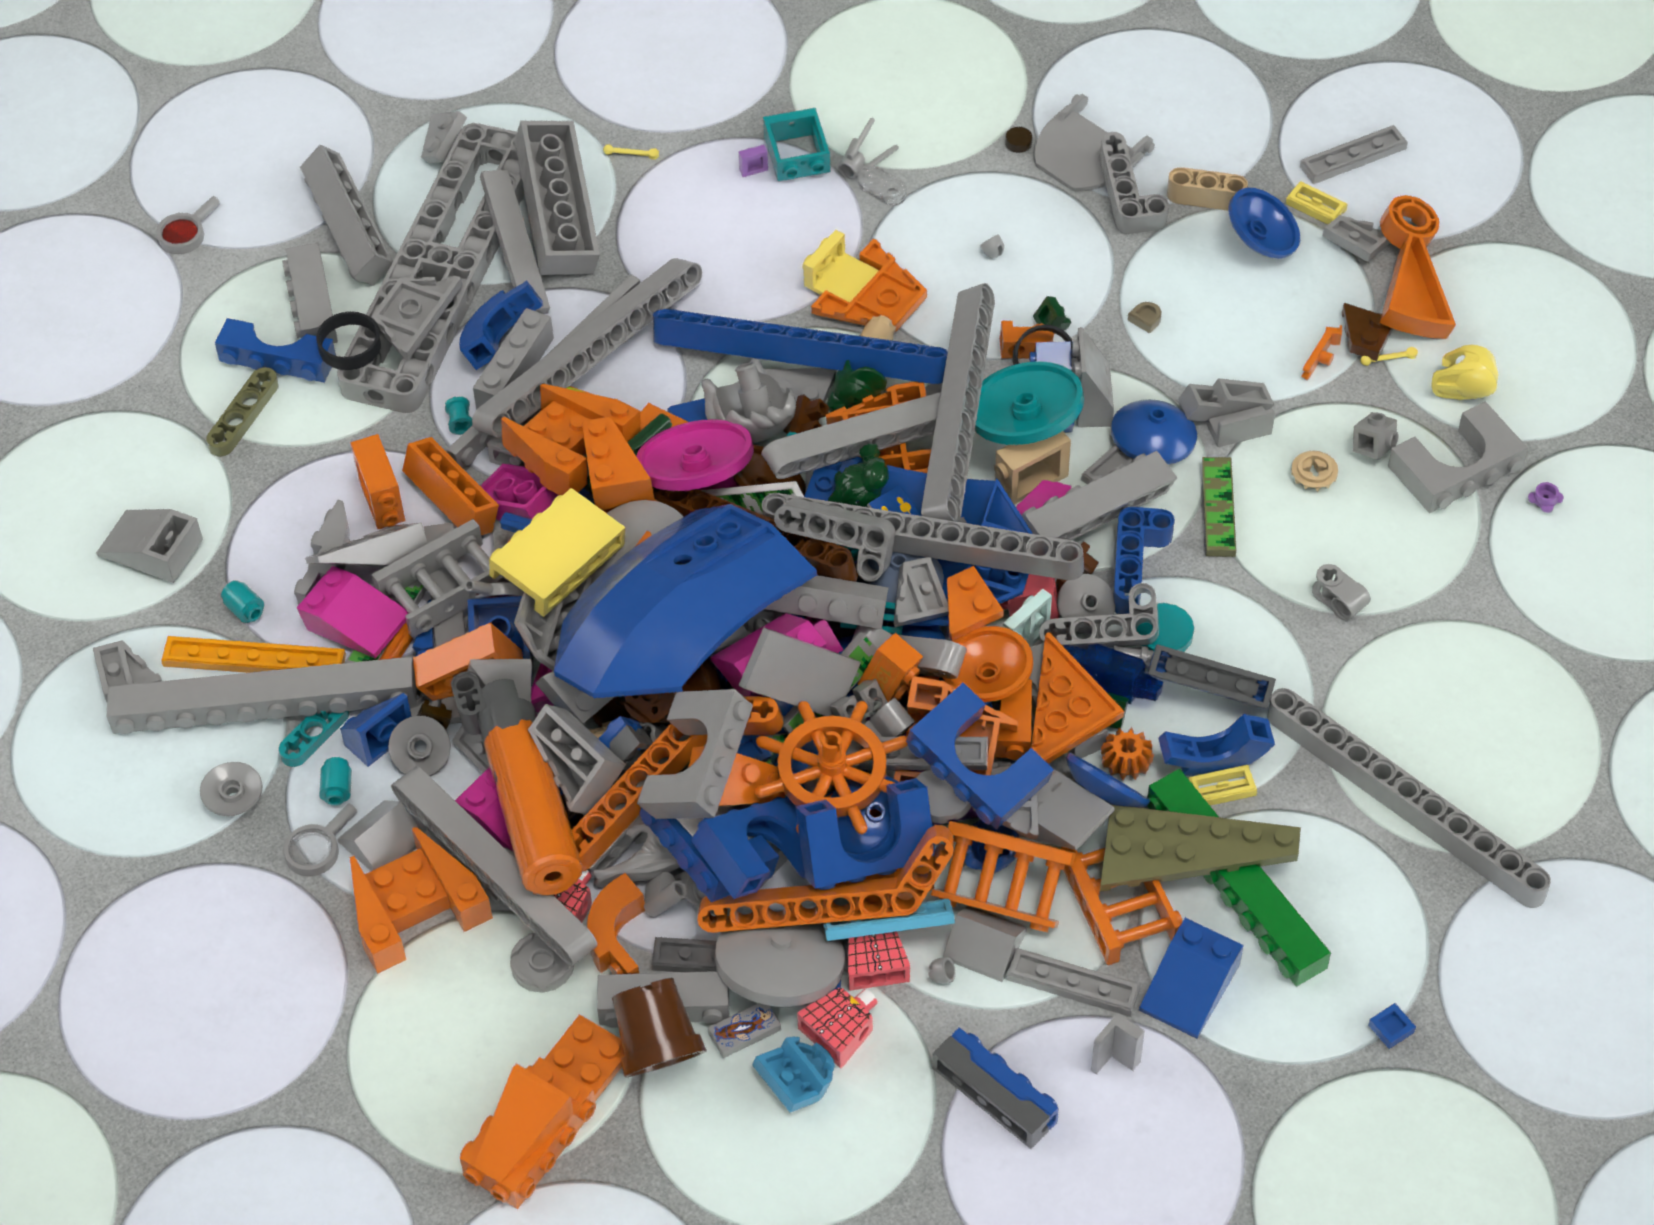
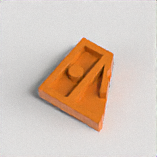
[947,566,1004,641]

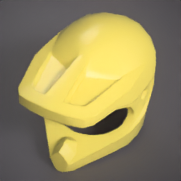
[1431,345,1499,400]

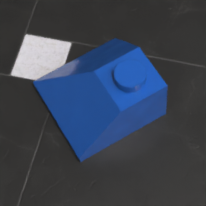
[340,693,412,767]

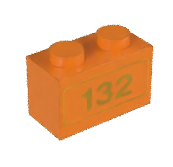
[858,633,923,702]

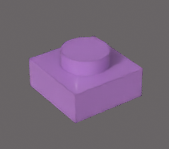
[738,144,768,177]

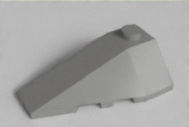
[305,523,428,566]

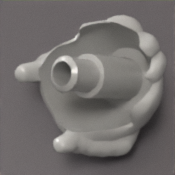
[701,359,796,443]

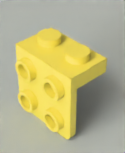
[802,230,878,302]

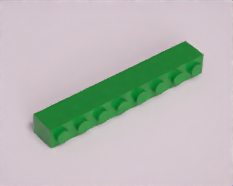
[1147,768,1331,987]

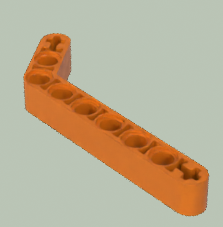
[572,696,784,872]
[697,825,953,933]

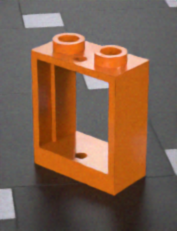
[350,434,405,530]

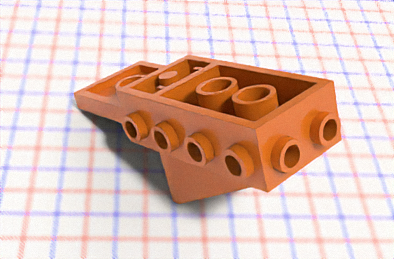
[460,1014,624,1209]

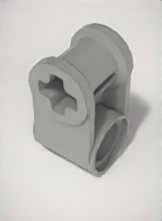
[1312,564,1371,621]

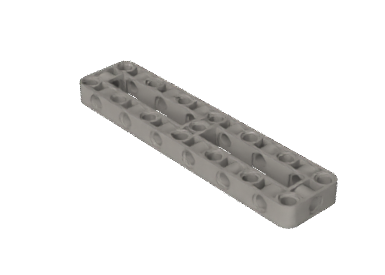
[337,123,525,413]

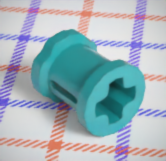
[445,396,473,435]

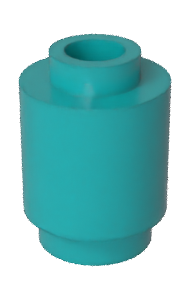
[221,580,264,623]
[319,757,352,805]

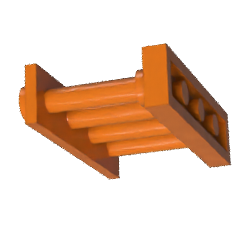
[931,821,1076,932]
[1061,847,1183,965]

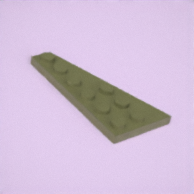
[1100,805,1301,892]

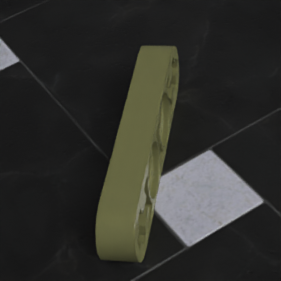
[206,367,279,457]

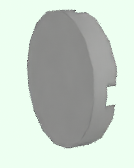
[916,770,971,824]
[510,933,574,993]

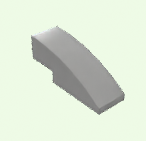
[1178,378,1274,421]

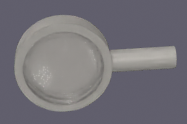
[284,803,357,876]

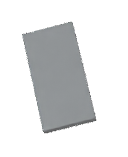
[739,627,861,716]

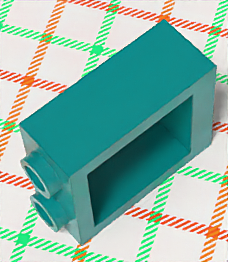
[763,108,830,181]

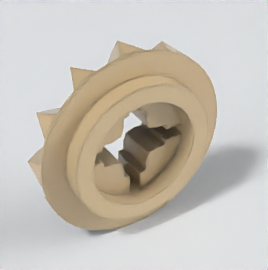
[1291,451,1338,492]

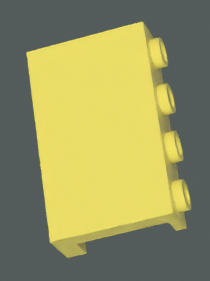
[489,488,625,617]

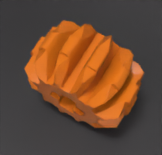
[1101,727,1154,781]

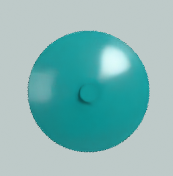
[975,362,1084,445]

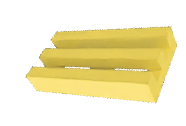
[1285,181,1348,225]
[1188,765,1257,806]

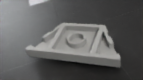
[371,276,462,360]

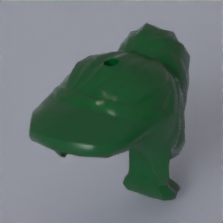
[826,360,887,412]
[828,444,889,507]

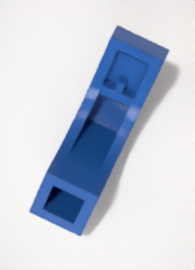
[459,280,543,370]
[1158,714,1275,776]

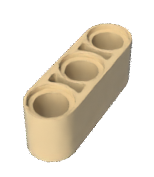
[1167,167,1248,211]

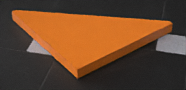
[1031,632,1124,764]

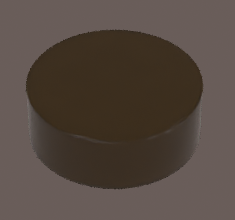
[1005,127,1032,153]

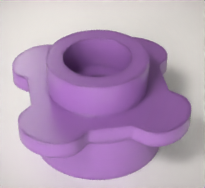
[1528,482,1564,513]

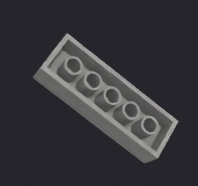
[515,121,600,275]

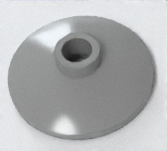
[1057,574,1115,634]
[388,716,451,776]
[200,762,263,816]

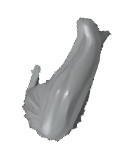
[593,817,680,888]

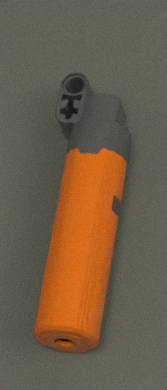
[451,672,582,895]

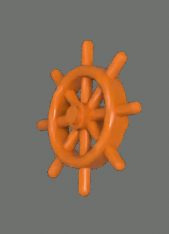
[755,701,908,834]

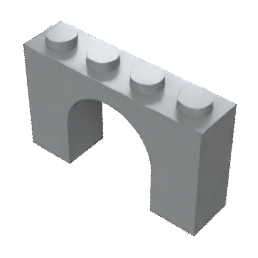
[1388,401,1528,513]
[637,689,753,819]

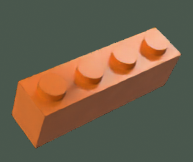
[402,437,499,536]

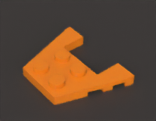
[811,238,927,332]

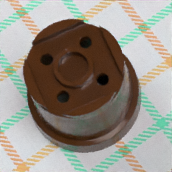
[624,658,720,726]
[612,978,707,1078]

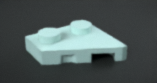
[1003,589,1052,647]

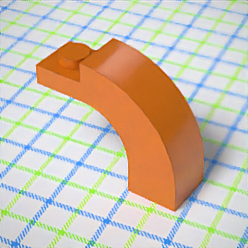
[587,873,645,975]

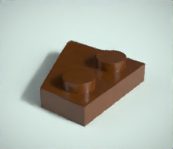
[1341,303,1393,361]

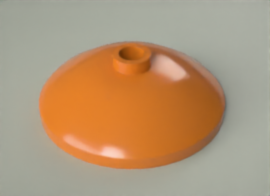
[943,626,1033,702]

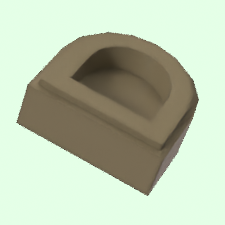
[1128,302,1162,333]

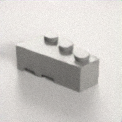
[528,704,626,814]

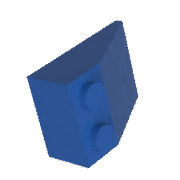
[467,596,533,686]
[1139,917,1244,1039]

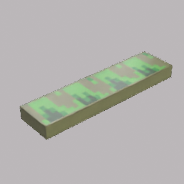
[1202,457,1237,557]

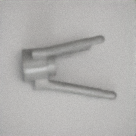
[838,118,899,179]

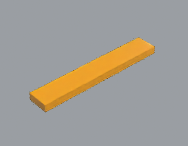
[161,636,346,673]

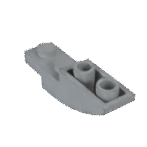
[294,500,350,605]

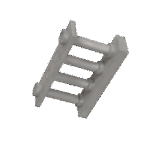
[371,519,510,638]

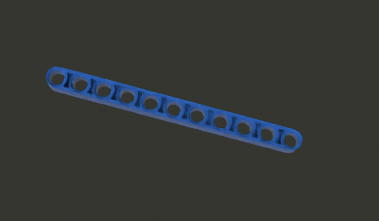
[653,309,948,384]

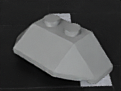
[514,576,592,671]

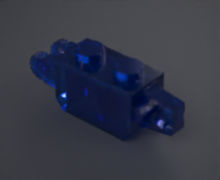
[1063,644,1164,704]

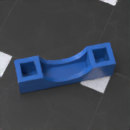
[215,318,336,383]

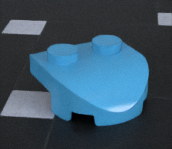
[752,1037,835,1113]

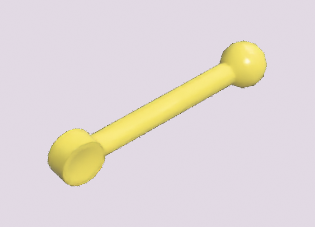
[603,144,659,160]
[1360,347,1418,366]

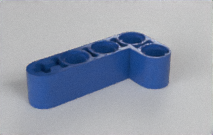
[1113,507,1175,614]

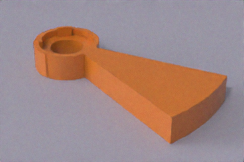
[1379,195,1456,339]

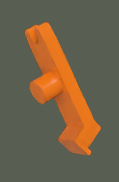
[1301,325,1342,380]

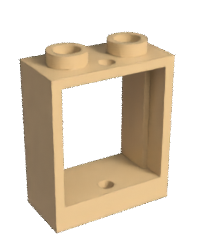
[994,431,1071,505]

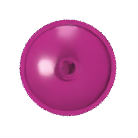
[636,419,754,491]

